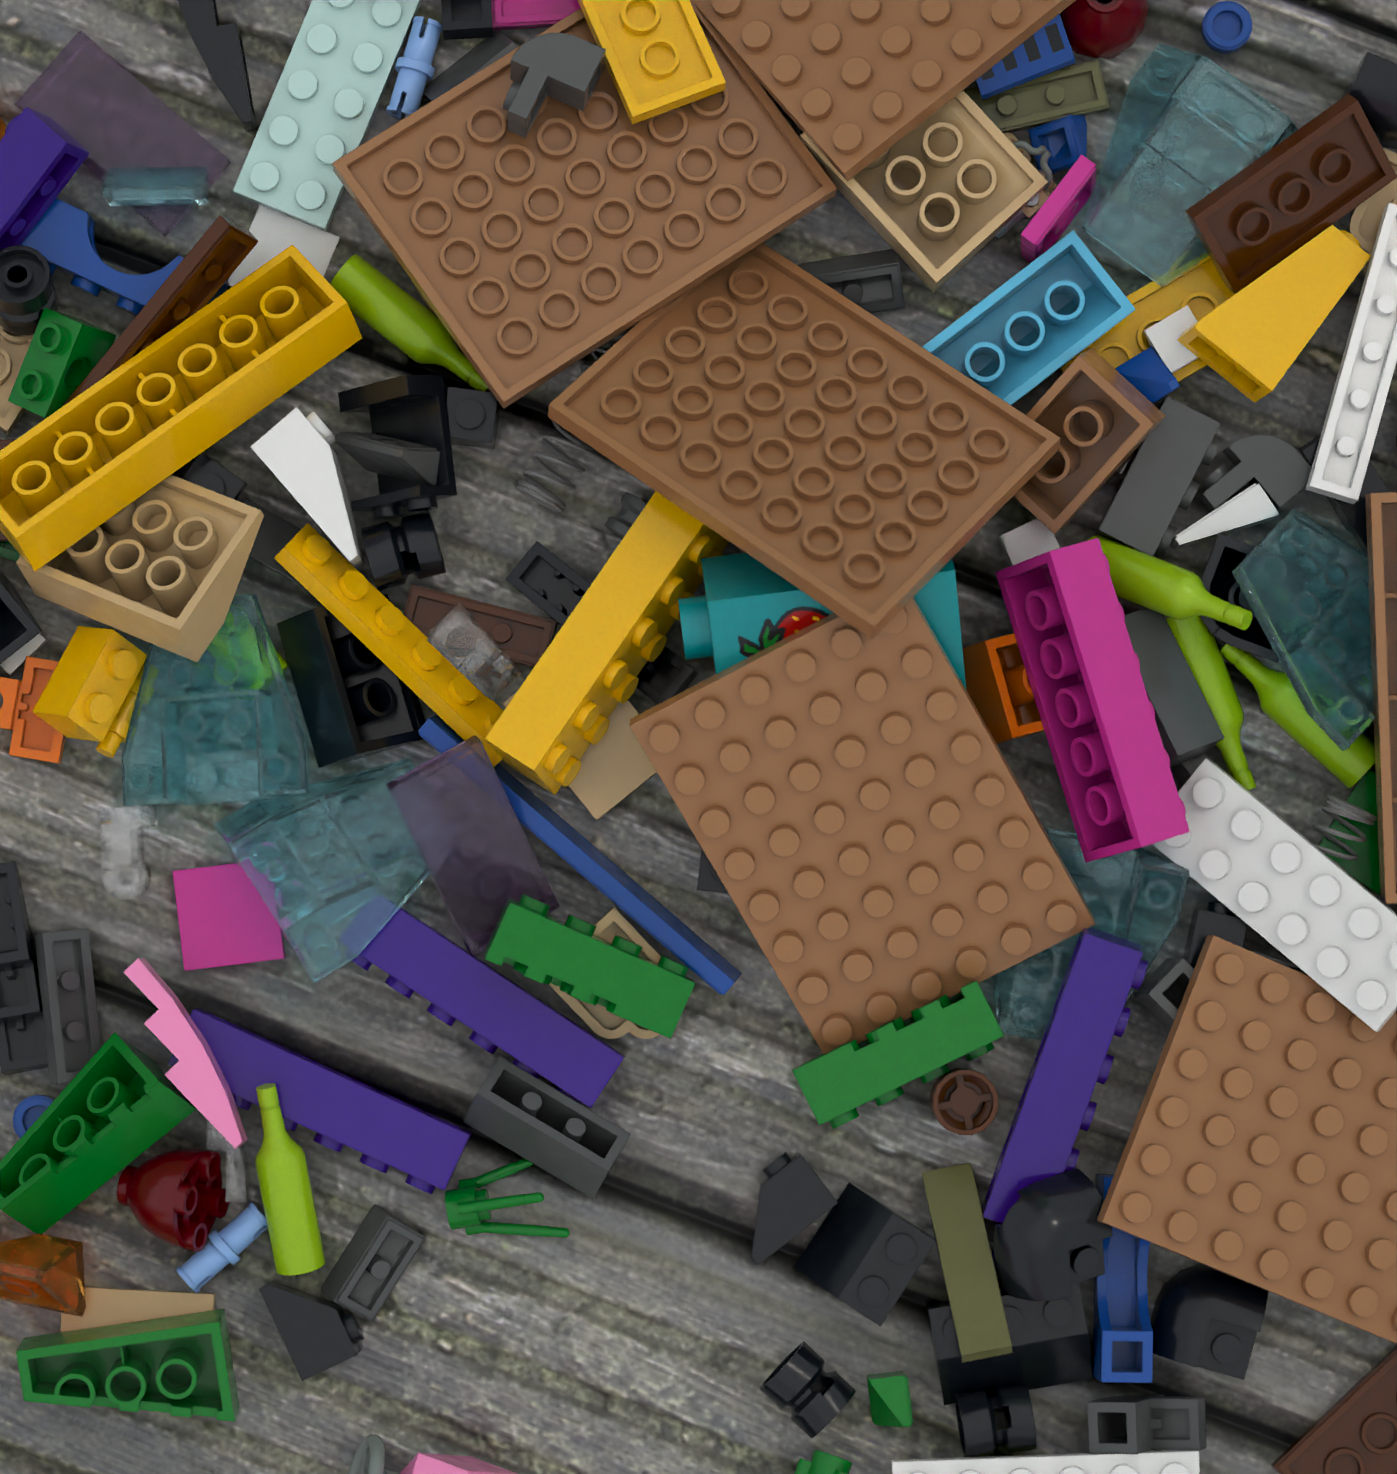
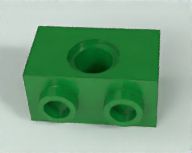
[8,307,116,418]

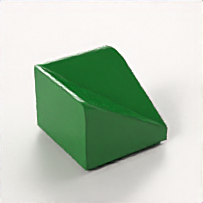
[867,1371,913,1427]

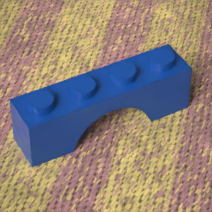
[21,198,229,316]
[1093,1174,1153,1383]

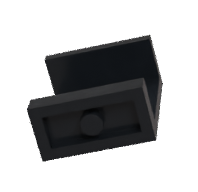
[338,375,457,520]

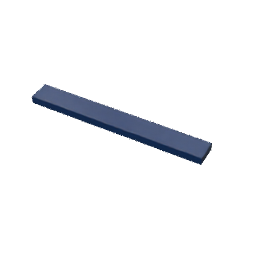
[418,714,742,995]

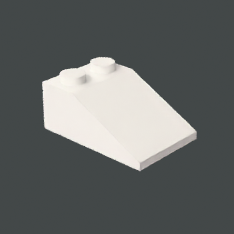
[251,407,366,570]

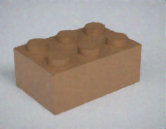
[1014,348,1166,534]

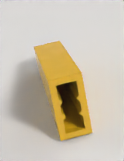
[1177,225,1371,403]

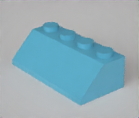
[922,230,1135,406]

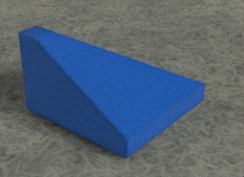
[1028,115,1087,175]
[1115,346,1180,404]

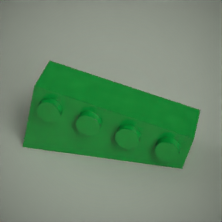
[484,894,695,1039]
[791,980,1004,1129]
[0,1032,196,1236]
[16,1309,240,1422]

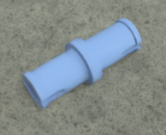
[386,16,443,119]
[175,1202,268,1293]

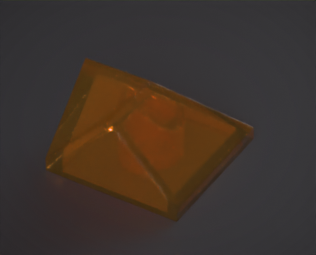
[0,1233,86,1317]

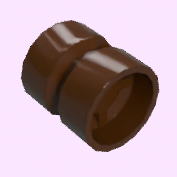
[930,1068,998,1135]

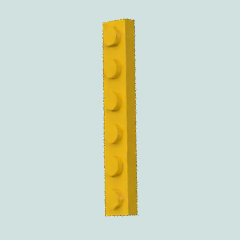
[274,523,503,768]

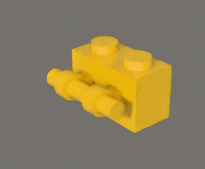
[32,626,159,758]

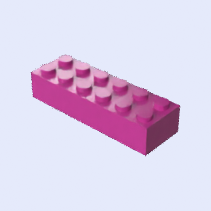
[995,538,1190,863]

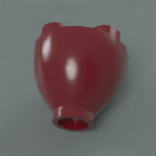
[1060,0,1148,59]
[117,1148,230,1252]

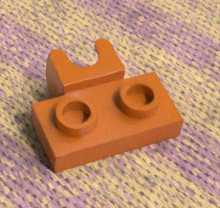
[0,656,66,764]

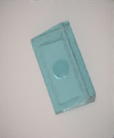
[102,167,209,206]

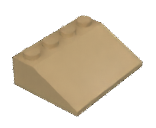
[800,90,1048,293]
[16,475,264,662]

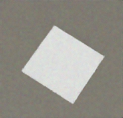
[228,205,340,287]

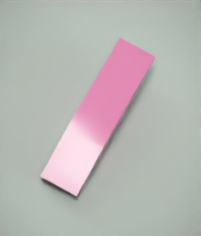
[123,958,248,1149]

